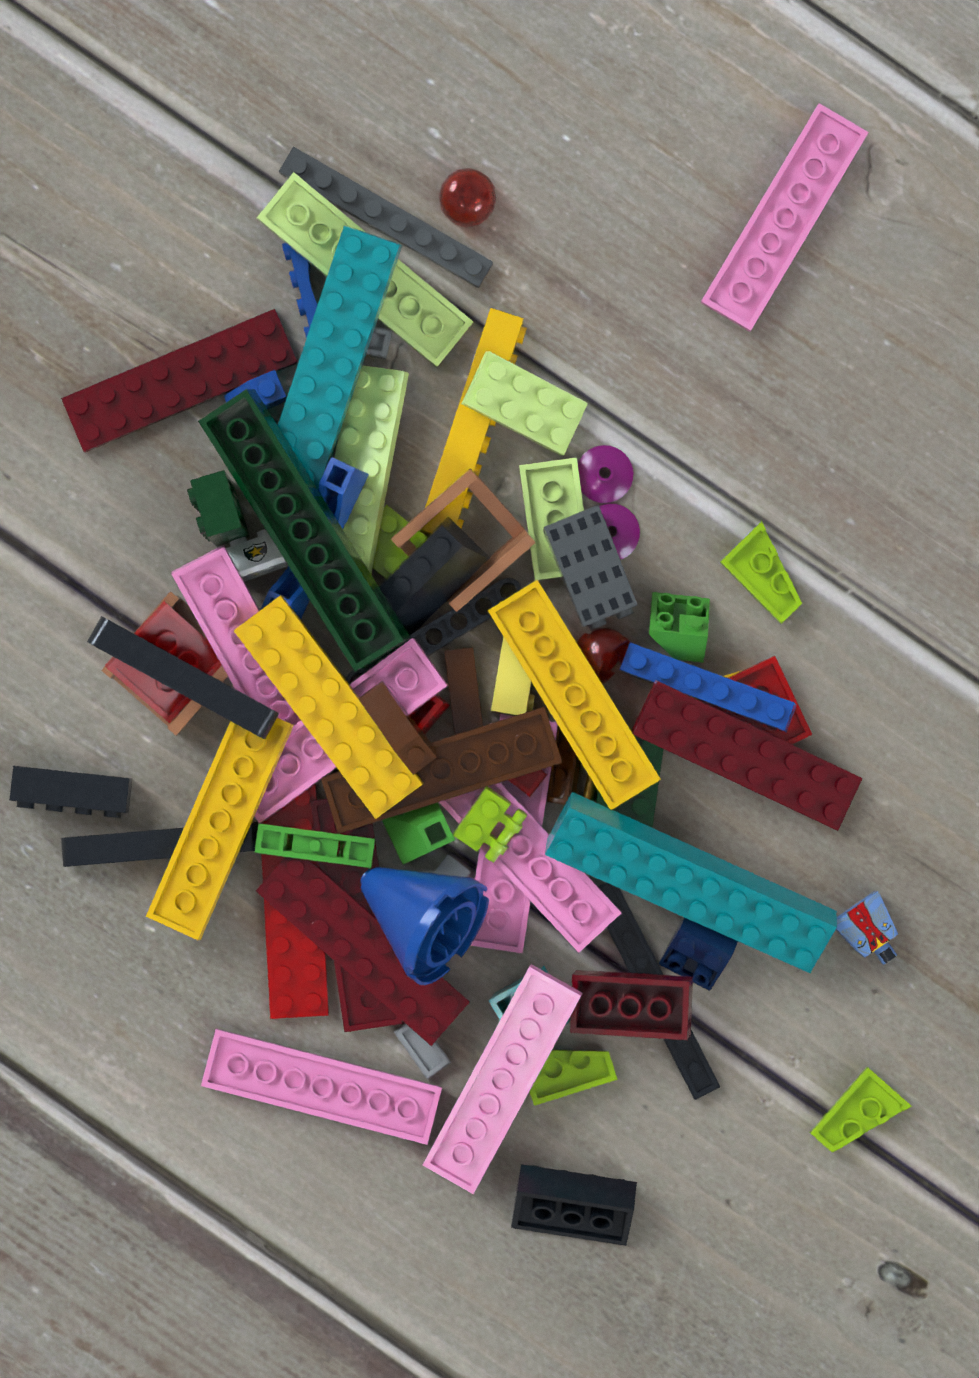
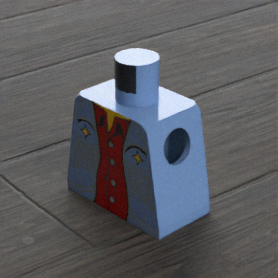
[836,891,898,965]

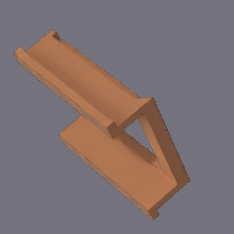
[391,468,536,612]
[101,591,228,736]

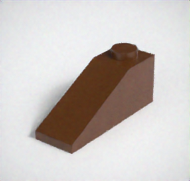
[359,681,437,775]

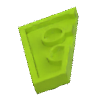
[720,521,802,624]
[530,1050,618,1106]
[809,1067,912,1153]

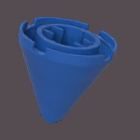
[360,867,489,985]

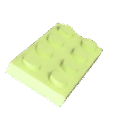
[461,351,588,455]
[519,458,584,581]

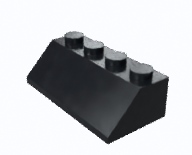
[379,517,490,636]
[511,1164,637,1246]

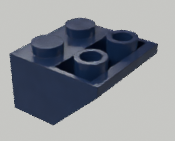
[659,917,738,991]

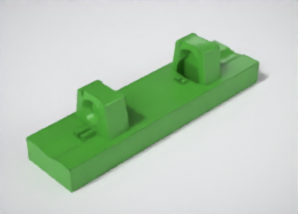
[255,823,375,868]

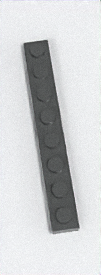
[279,146,493,288]

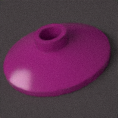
[578,445,633,503]
[599,504,640,560]

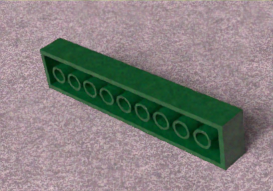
[198,389,411,672]

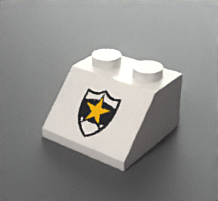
[226,529,288,582]

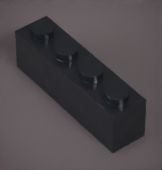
[9,766,133,818]

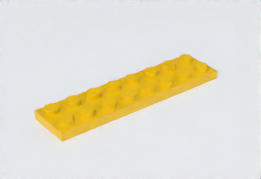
[488,580,661,810]
[234,595,423,819]
[146,717,294,940]

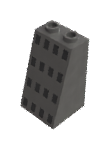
[543,505,638,631]

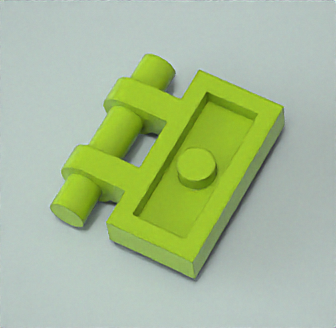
[453,786,527,863]

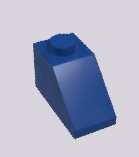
[224,370,287,409]

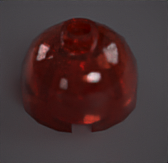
[439,168,496,228]
[577,628,631,684]

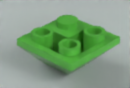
[649,592,710,663]
[382,802,455,865]

